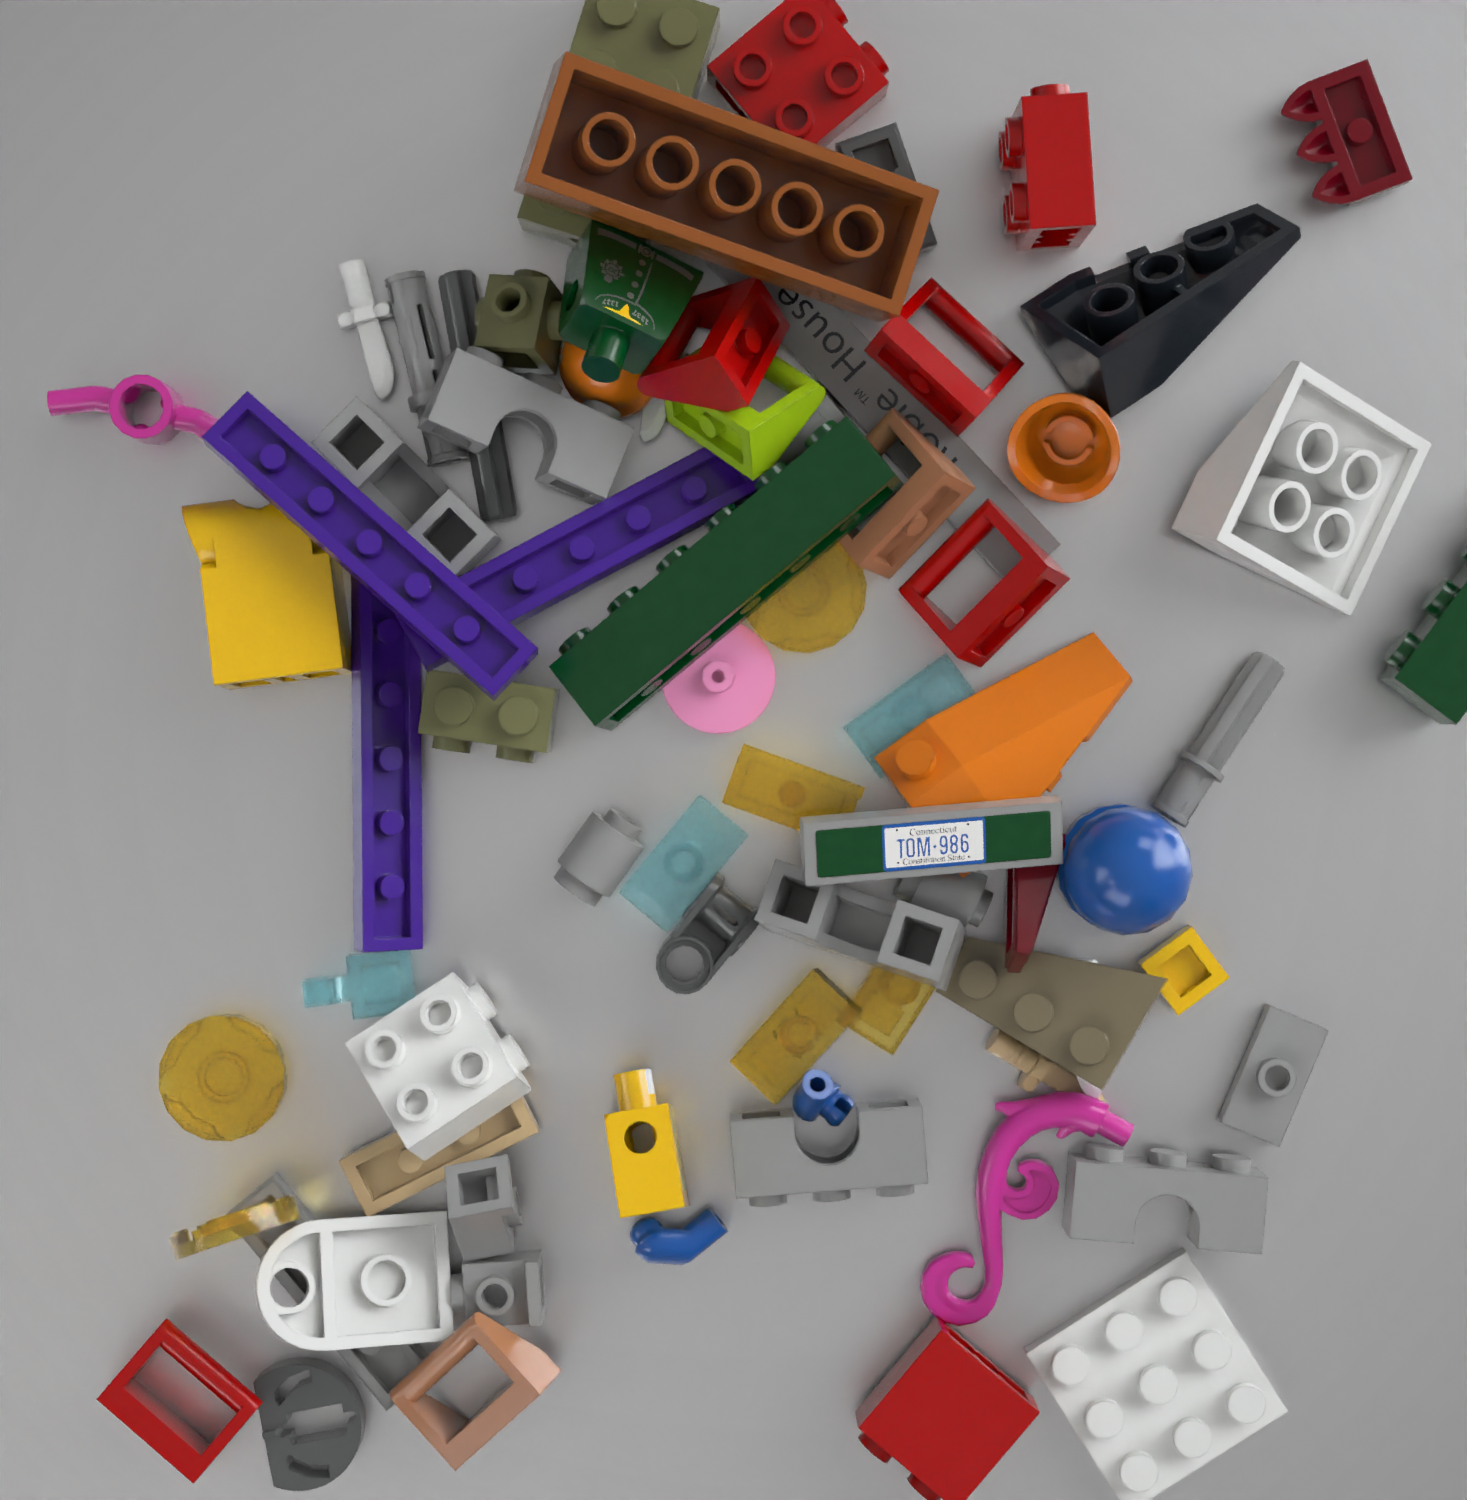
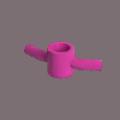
[47,375,218,445]

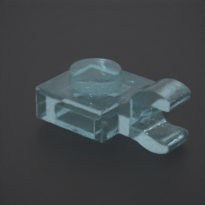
[302,950,416,1020]

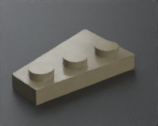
[936,937,1168,1090]

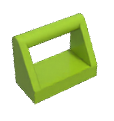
[664,347,826,481]

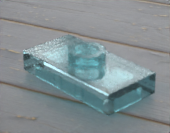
[842,653,976,779]
[618,794,749,933]

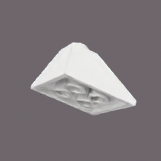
[1171,360,1432,616]

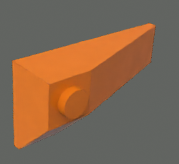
[874,632,1133,879]

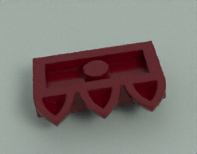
[1281,59,1413,206]

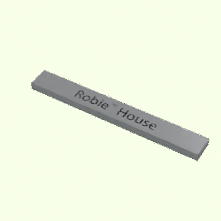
[702,259,1061,578]

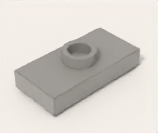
[1217,1004,1329,1147]

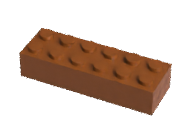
[514,51,939,322]

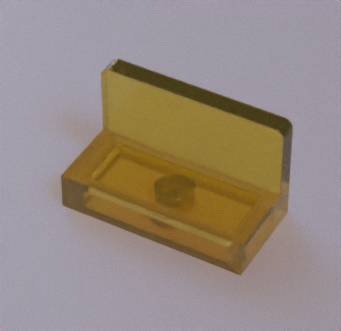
[722,743,865,831]

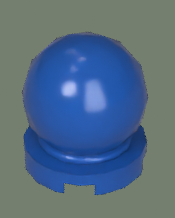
[1057,804,1193,935]

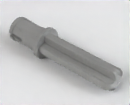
[1151,651,1285,828]

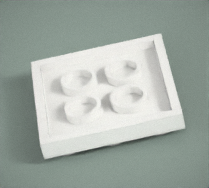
[1023,1247,1288,1500]

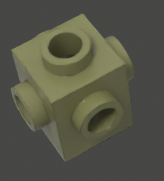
[474,269,564,375]

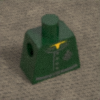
[558,220,704,383]

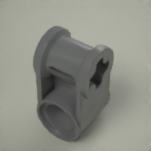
[656,872,759,994]

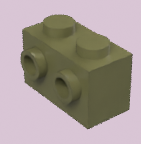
[418,670,560,763]

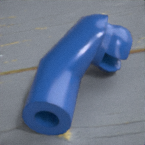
[792,1069,854,1127]
[630,1207,728,1265]

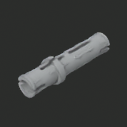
[384,270,469,467]

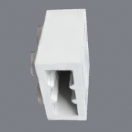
[345,972,532,1161]

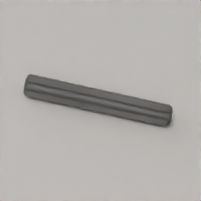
[438,270,518,522]

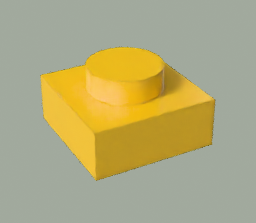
[1137,925,1230,1016]

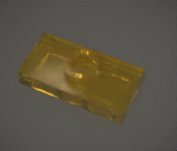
[838,966,936,1055]
[730,967,863,1105]

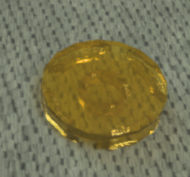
[746,542,867,654]
[159,1014,287,1141]
[169,1195,302,1260]

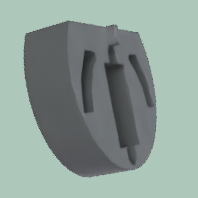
[253,1357,365,1491]

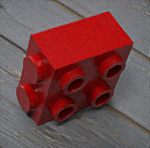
[707,0,889,147]
[998,84,1096,251]
[855,1317,1040,1500]

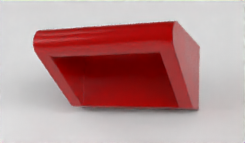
[637,277,790,412]
[864,277,1025,437]
[898,498,1071,668]
[96,1318,263,1484]

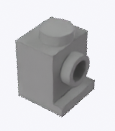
[444,1154,522,1262]
[451,1249,546,1327]

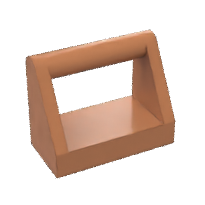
[839,408,976,579]
[390,1312,561,1471]

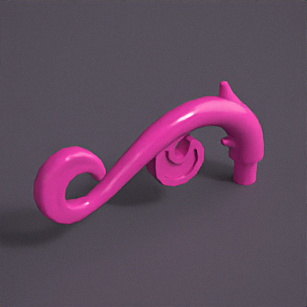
[920,1091,1134,1326]

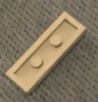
[339,1096,540,1216]

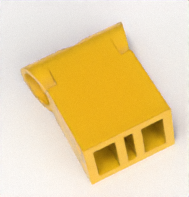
[181,499,352,690]

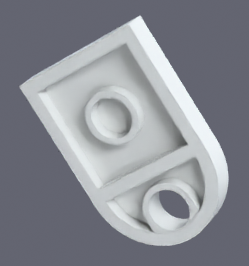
[255,1211,454,1351]

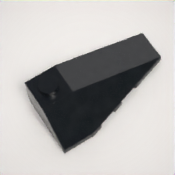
[1020,203,1301,418]

